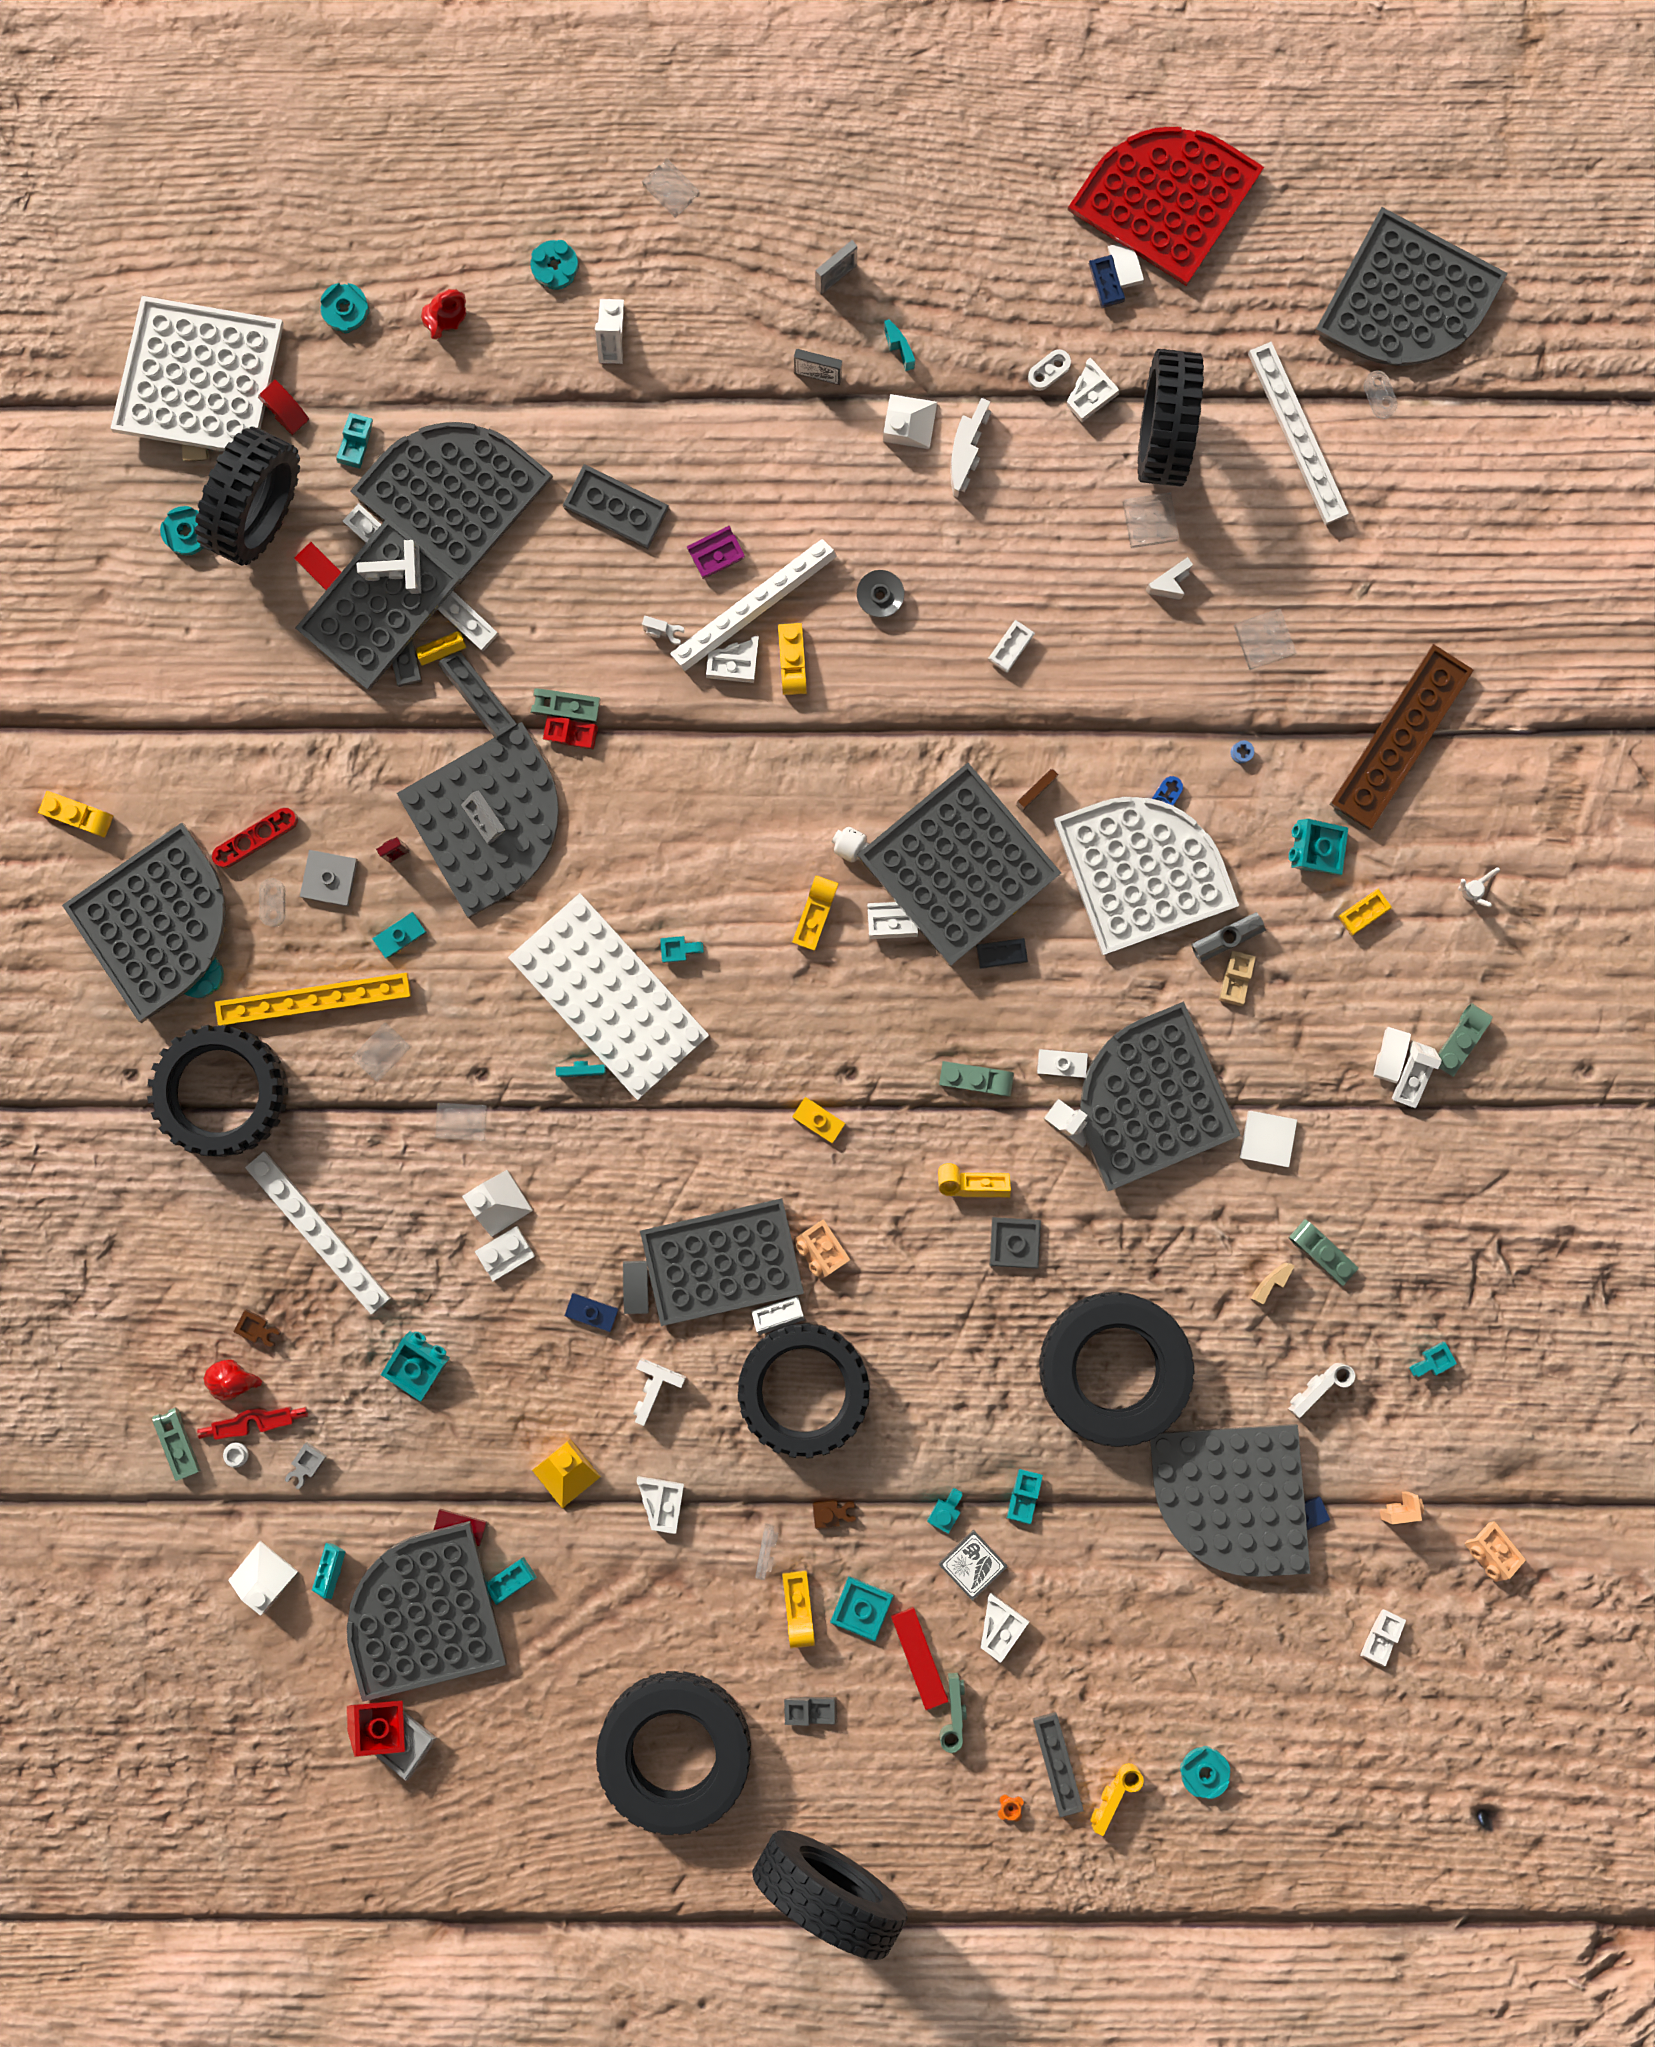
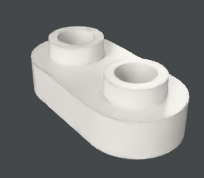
[1028,350,1071,391]

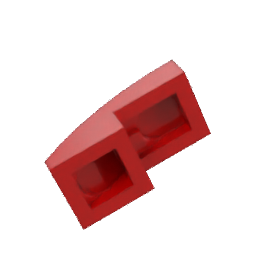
[258,379,309,436]
[543,716,598,750]

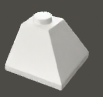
[883,394,937,449]
[462,1170,533,1237]
[229,1541,298,1616]

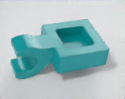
[660,936,704,963]
[1409,1342,1457,1377]
[927,1488,963,1534]

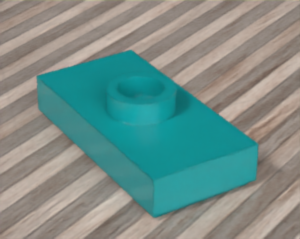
[372,912,427,959]
[555,1061,607,1078]
[312,1543,346,1599]
[486,1557,537,1605]

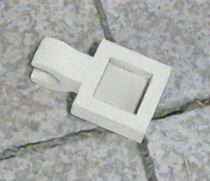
[642,615,685,645]

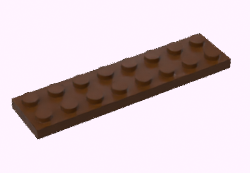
[1329,644,1474,830]

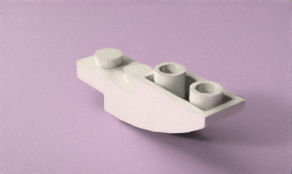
[950,398,992,498]

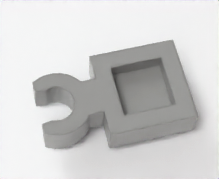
[285,1442,327,1489]

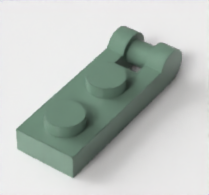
[530,688,601,723]
[152,1407,201,1481]

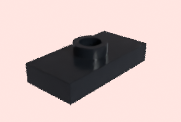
[976,938,1028,969]

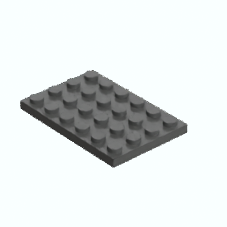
[295,517,462,691]
[640,1198,804,1326]

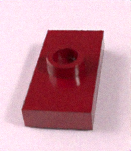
[376,837,410,863]
[433,1509,487,1547]

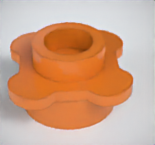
[998,1794,1024,1822]

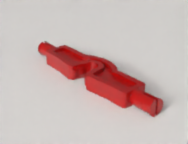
[197,1406,308,1440]

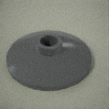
[857,570,904,618]

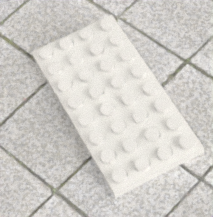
[508,893,709,1100]

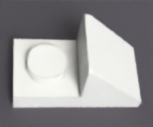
[1146,557,1193,600]

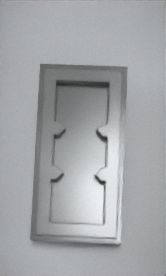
[461,790,505,844]

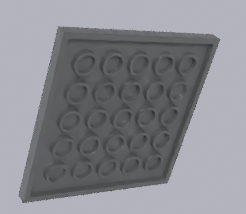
[857,763,1061,966]

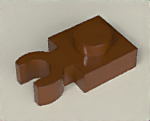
[233,1309,281,1347]
[813,1500,856,1529]

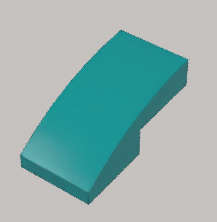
[884,319,915,371]
[336,413,373,469]
[1006,1469,1043,1525]

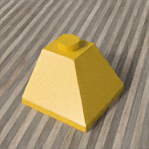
[532,1439,601,1508]

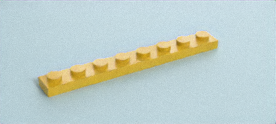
[215,972,412,1026]

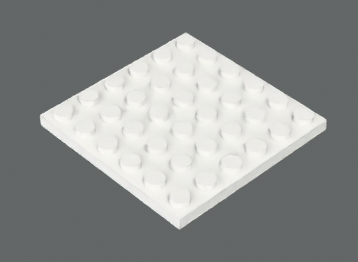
[110,296,284,451]

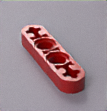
[212,808,298,868]

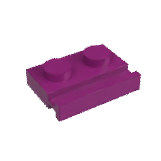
[687,525,745,579]

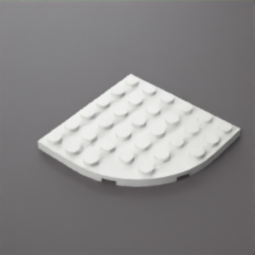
[1053,797,1239,955]

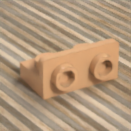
[793,1219,850,1279]
[1380,1491,1424,1524]
[1465,1521,1526,1582]

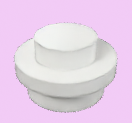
[223,1443,249,1468]

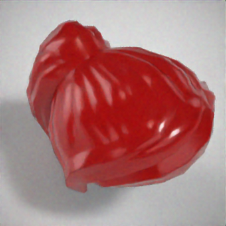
[421,289,467,340]
[203,1360,262,1401]

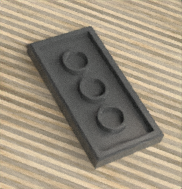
[563,464,670,549]

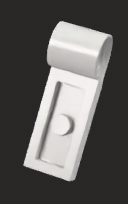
[1288,1363,1355,1418]

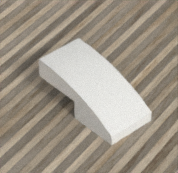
[1107,244,1144,288]
[1373,1027,1411,1083]
[1360,1609,1406,1666]

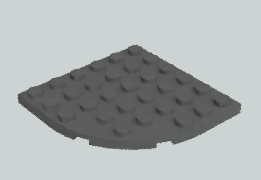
[1314,207,1508,366]
[350,422,553,584]
[396,722,559,918]
[62,823,226,1023]
[1080,1001,1241,1191]
[1150,1424,1311,1577]
[347,1521,507,1702]

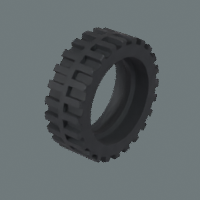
[1137,349,1204,487]
[195,426,300,566]
[147,1025,288,1157]
[737,1323,870,1459]

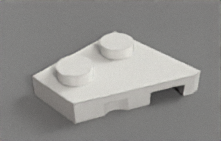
[1067,358,1119,422]
[706,636,759,683]
[637,1476,684,1534]
[981,1593,1030,1663]

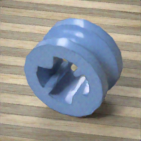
[1230,740,1254,763]

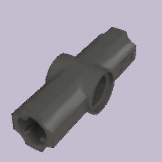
[1191,912,1266,963]

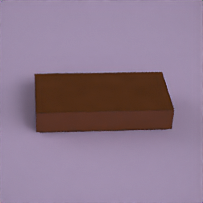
[1016,769,1059,811]

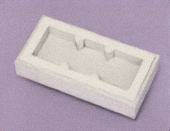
[988,620,1035,673]
[1037,1049,1088,1078]
[751,1296,805,1335]

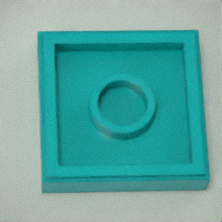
[830,1576,894,1642]

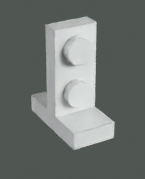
[595,299,624,364]
[357,540,421,594]
[1392,1040,1442,1108]
[1043,1099,1087,1148]
[633,1358,686,1426]

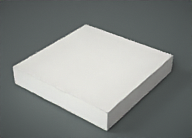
[1240,1111,1297,1167]

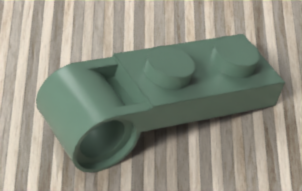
[1438,1003,1493,1077]
[939,1061,1014,1097]
[1288,1219,1359,1286]
[939,1673,967,1753]

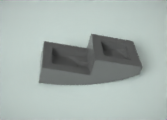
[623,1261,649,1314]
[784,1697,837,1726]

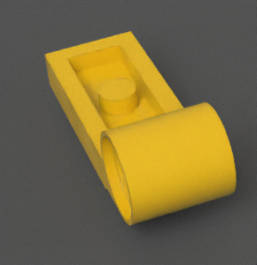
[778,623,807,695]
[38,791,114,838]
[792,875,839,951]
[938,1163,1011,1198]
[782,1570,815,1649]
[1091,1763,1144,1836]

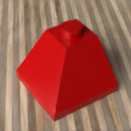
[347,1700,405,1757]

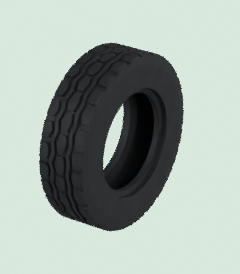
[1039,1292,1195,1447]
[596,1671,751,1836]
[752,1830,908,1960]

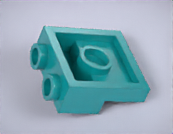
[1288,819,1349,875]
[380,1331,450,1402]

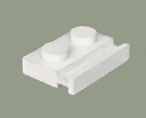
[867,902,918,939]
[475,1226,535,1282]

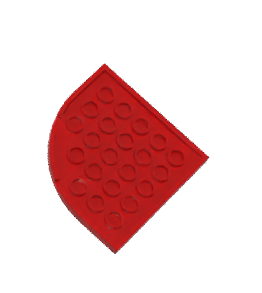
[1068,126,1264,286]

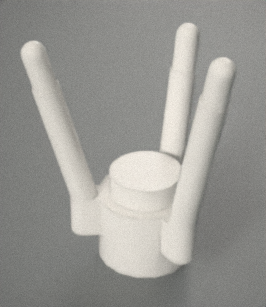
[1458,868,1500,907]

